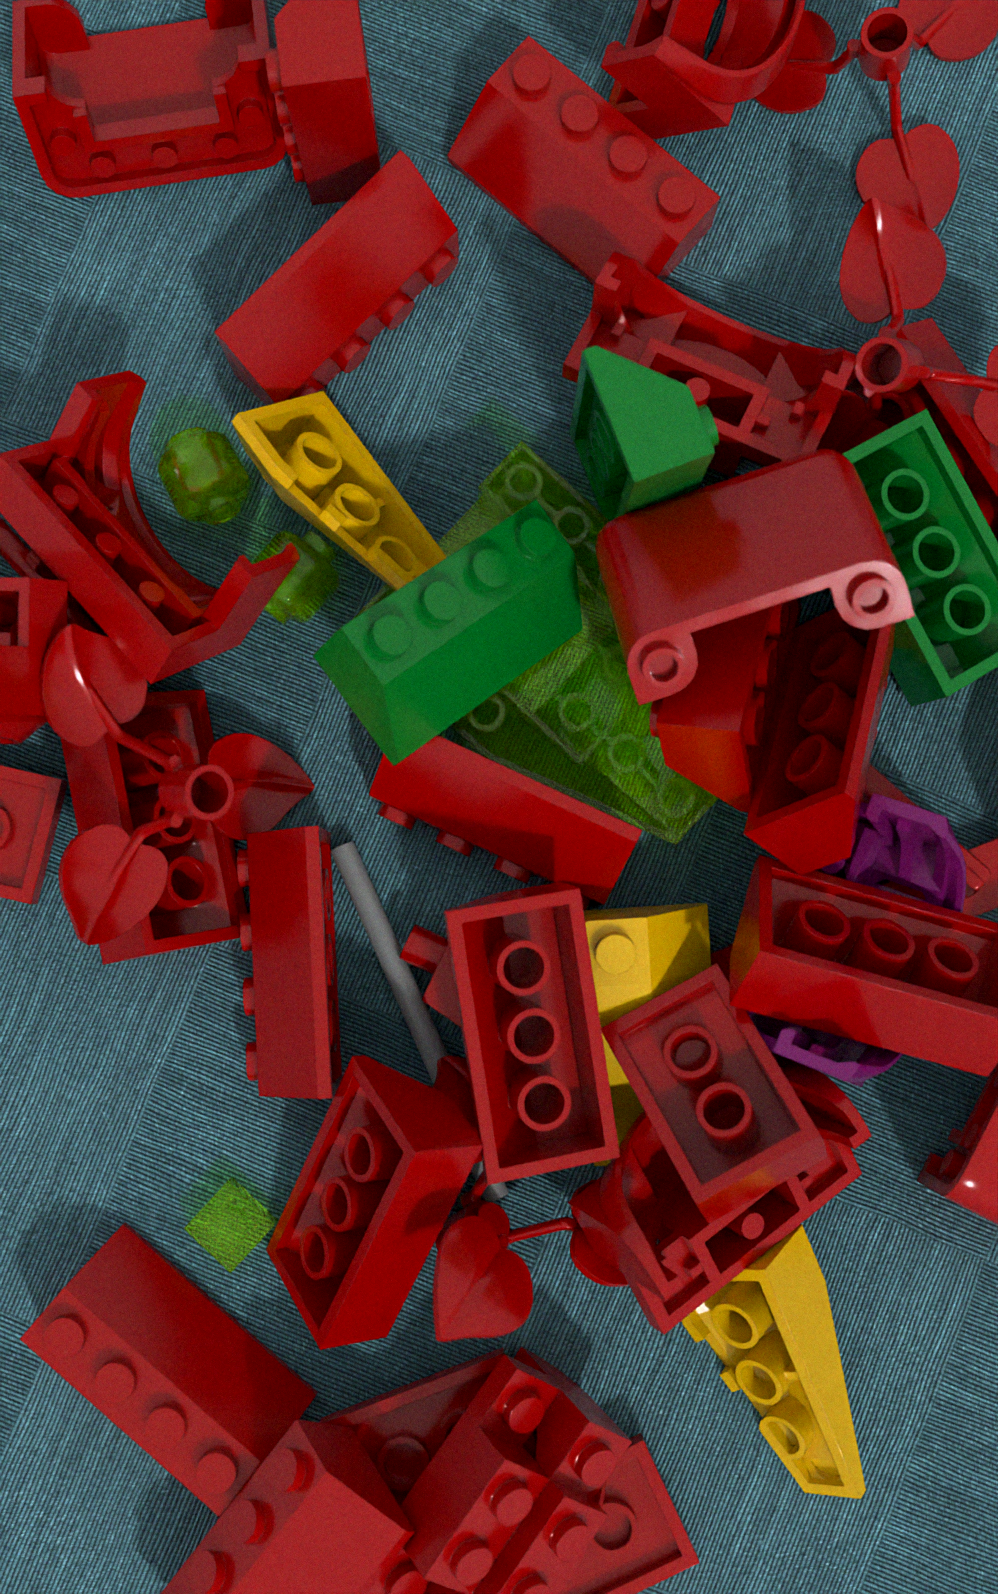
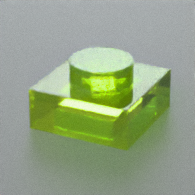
[184,1177,278,1273]

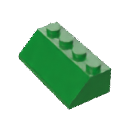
[569,345,719,525]
[842,408,998,707]
[312,499,583,766]

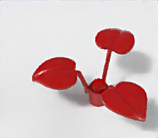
[752,0,998,229]
[817,197,998,454]
[39,624,315,945]
[433,1056,629,1342]

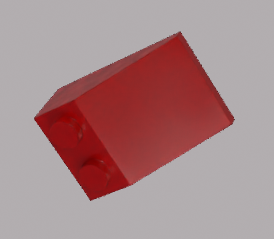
[601,963,828,1224]

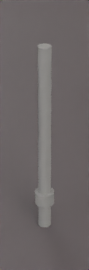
[331,841,509,1202]

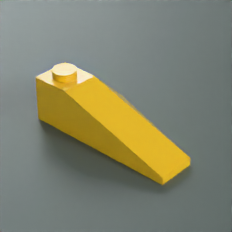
[231,391,447,591]
[583,903,711,1166]
[681,1224,866,1499]

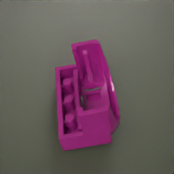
[746,793,966,1087]

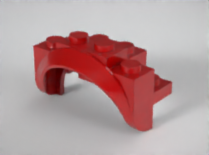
[562,251,857,478]
[568,1051,872,1335]
[366,1346,632,1594]

